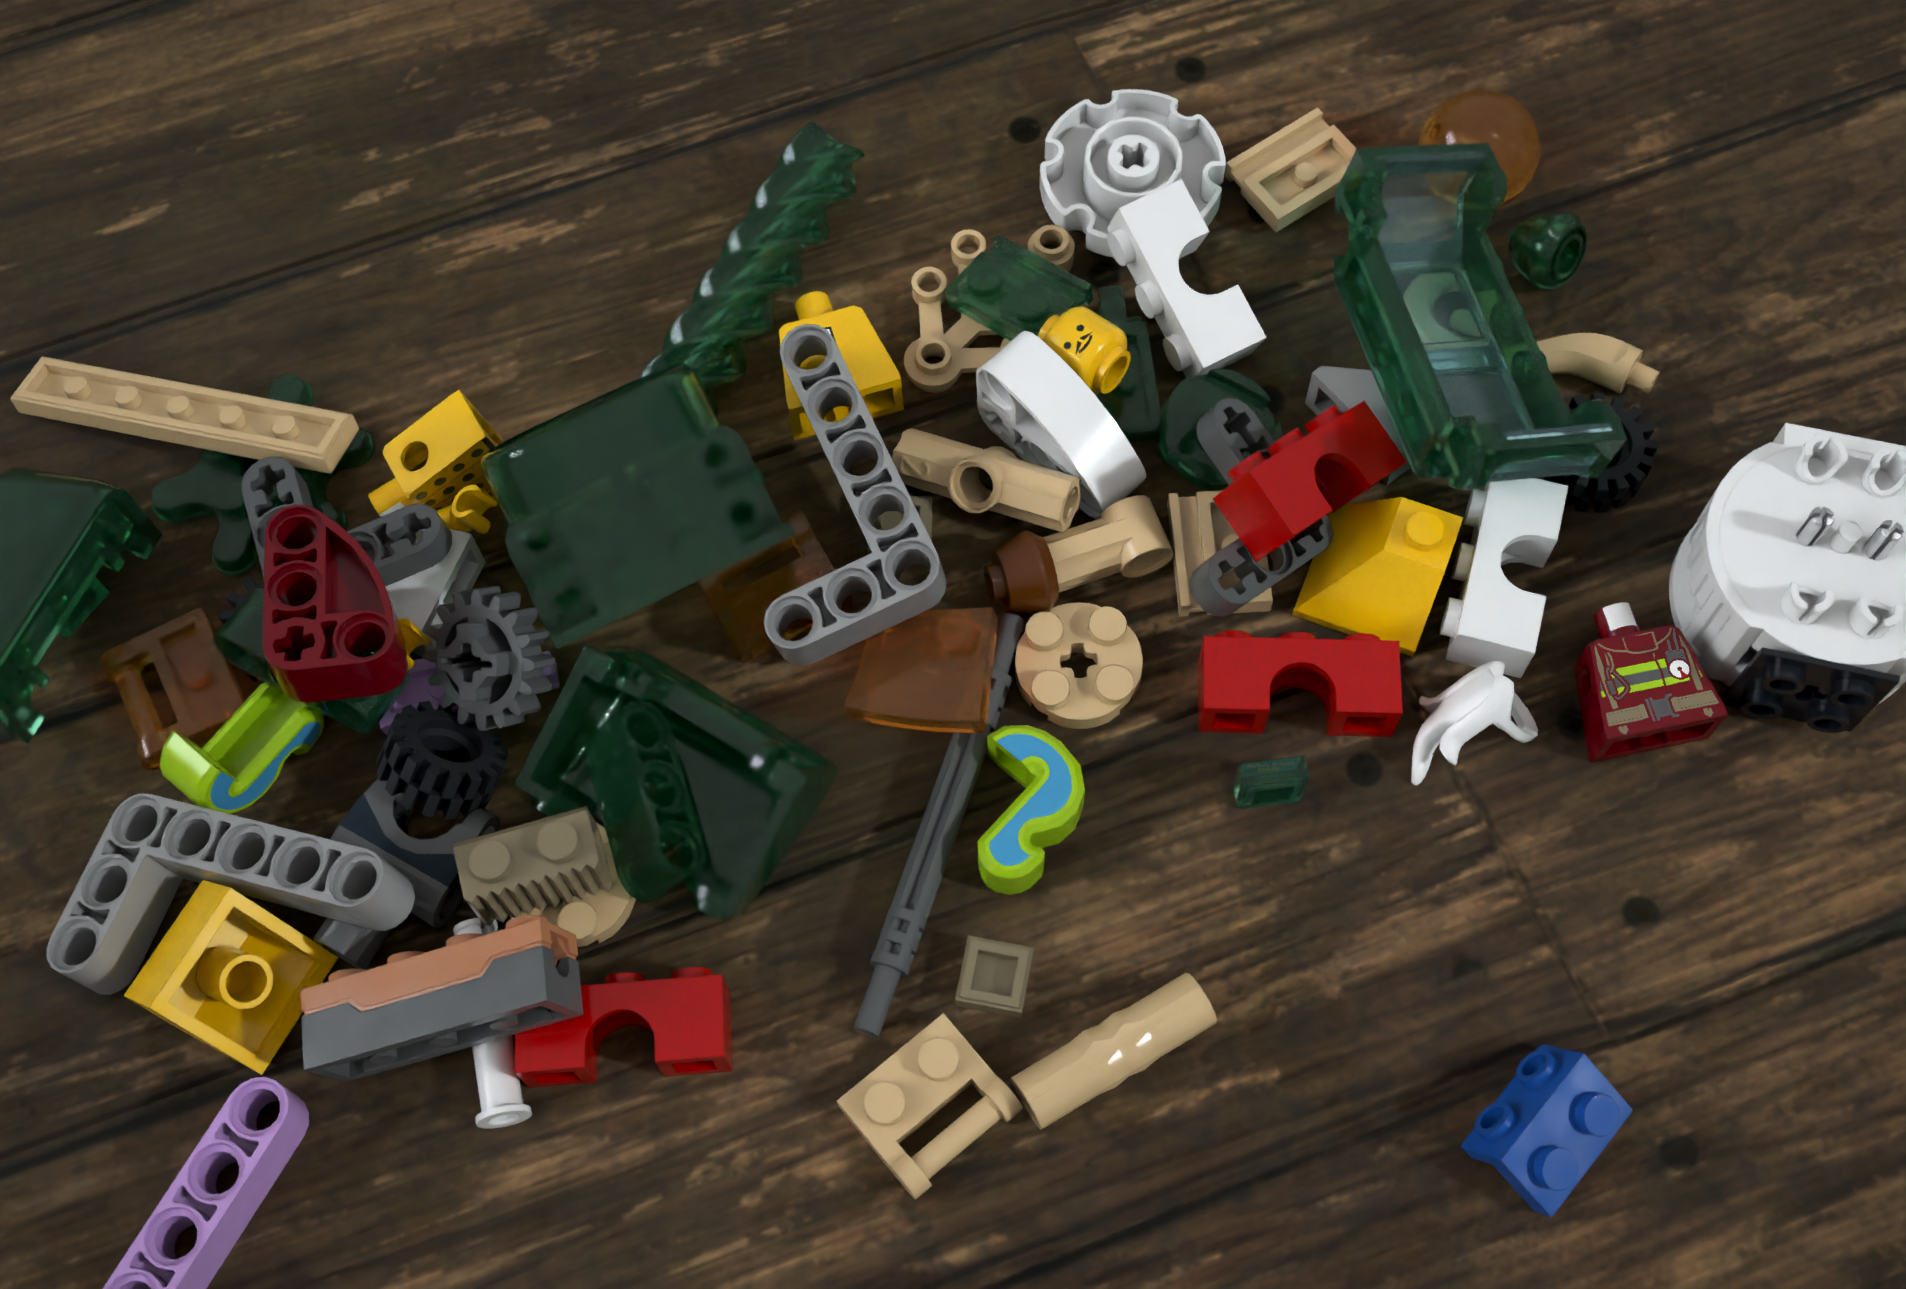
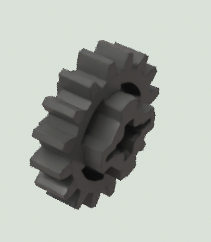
[424,586,555,731]

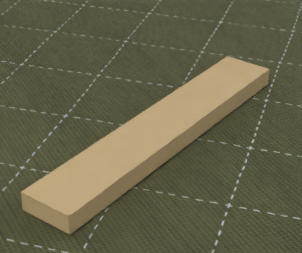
[10,356,359,474]

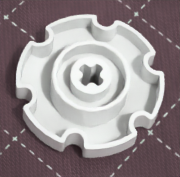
[1040,89,1226,258]

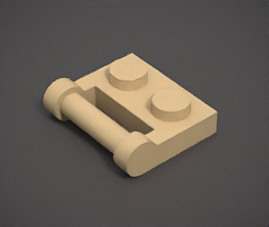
[837,1013,1023,1200]

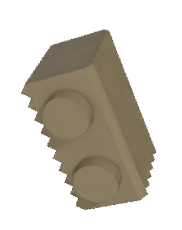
[453,806,613,926]

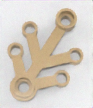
[904,225,1075,393]

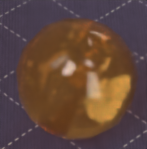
[1416,88,1541,213]

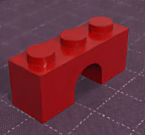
[1213,401,1407,562]
[1198,630,1403,737]
[515,967,733,1088]

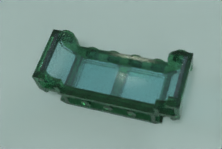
[1334,143,1627,490]

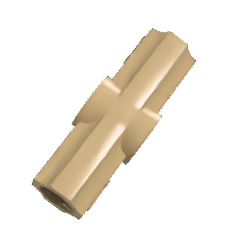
[892,428,1082,532]

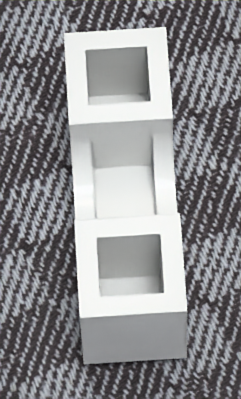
[1107,179,1267,384]
[1440,468,1568,678]

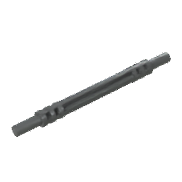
[853,613,1026,1038]

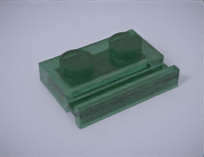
[944,234,1093,341]

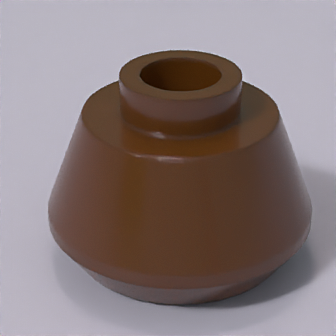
[984,530,1059,614]

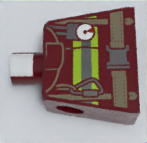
[1575,602,1728,763]

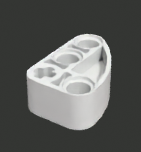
[976,331,1146,520]

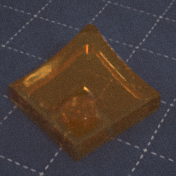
[844,607,999,733]

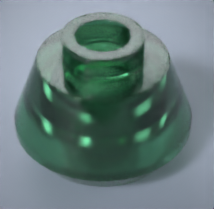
[1508,212,1587,291]

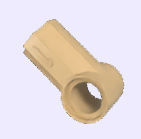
[1043,495,1174,593]

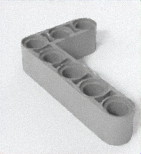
[764,324,947,666]
[47,793,415,995]

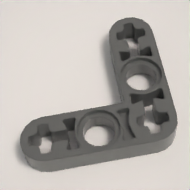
[1190,398,1333,617]
[241,456,452,606]

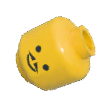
[1037,306,1131,395]

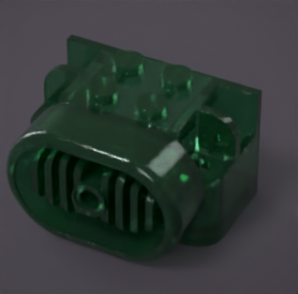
[480,363,795,649]

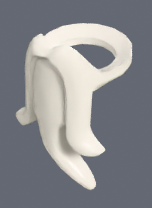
[1411,661,1538,786]

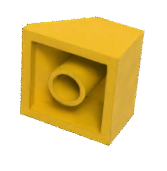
[124,880,339,1075]

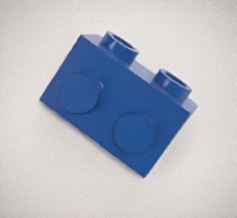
[1461,1045,1633,1217]

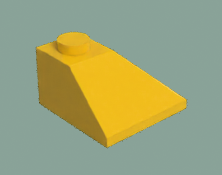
[1292,497,1464,657]

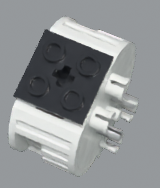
[1669,423,1906,733]

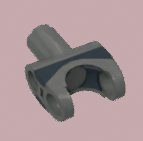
[313,778,500,970]

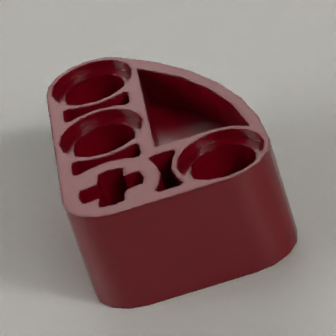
[263,504,408,703]

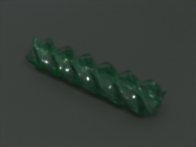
[630,122,864,451]

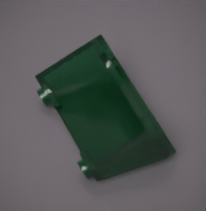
[0,467,162,744]
[514,645,840,920]

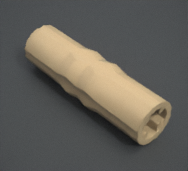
[1011,973,1217,1130]

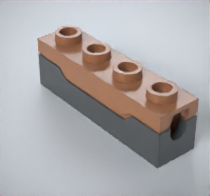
[301,915,584,1082]

